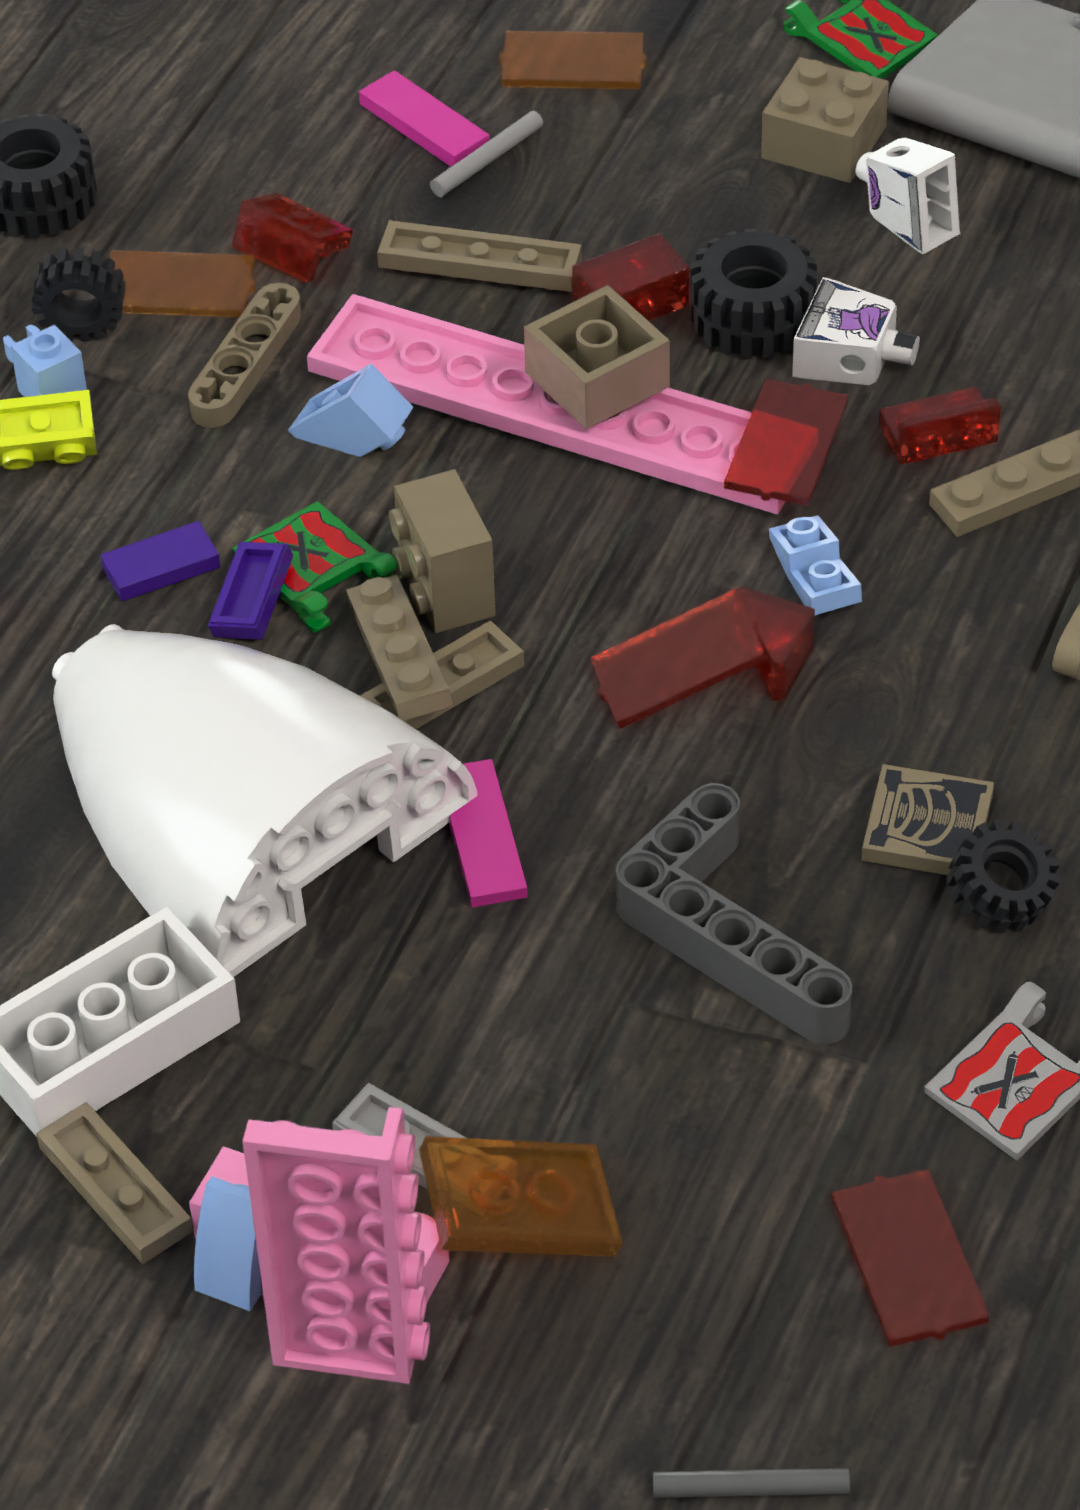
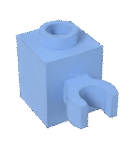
[3,325,87,397]

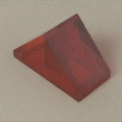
[732,587,815,701]

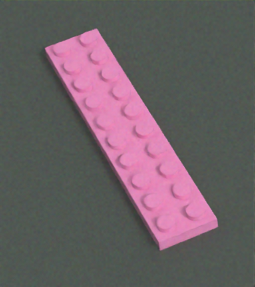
[307,294,818,515]

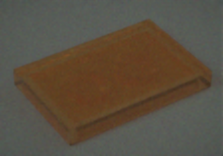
[419,1136,623,1256]

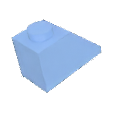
[288,363,413,457]

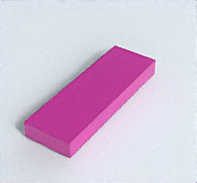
[359,70,490,167]
[449,759,527,908]

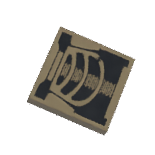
[861,764,994,875]

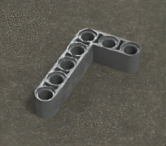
[615,783,853,1045]

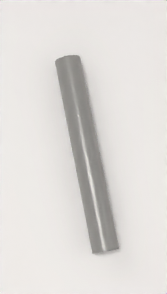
[430,111,543,197]

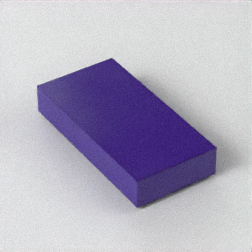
[100,521,220,602]
[208,542,294,640]

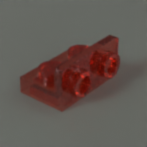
[232,193,353,282]
[879,387,1001,465]

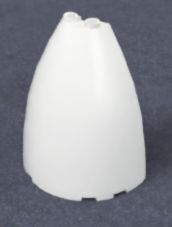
[52,624,478,977]

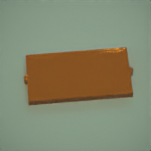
[499,31,647,89]
[110,250,256,317]

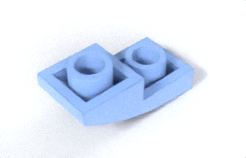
[769,515,862,616]
[194,1176,262,1311]

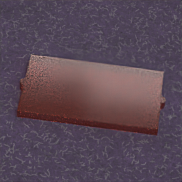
[724,379,848,506]
[590,589,768,729]
[831,1169,989,1347]

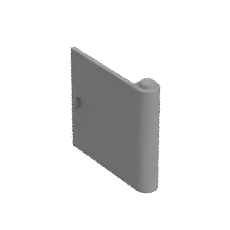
[887,0,1080,178]

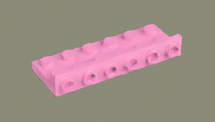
[243,1107,430,1384]

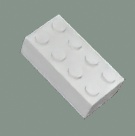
[0,907,240,1137]

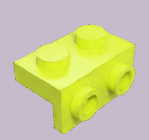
[0,390,97,470]

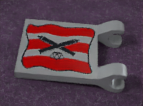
[924,982,1080,1161]

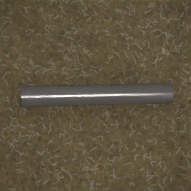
[653,1468,850,1498]

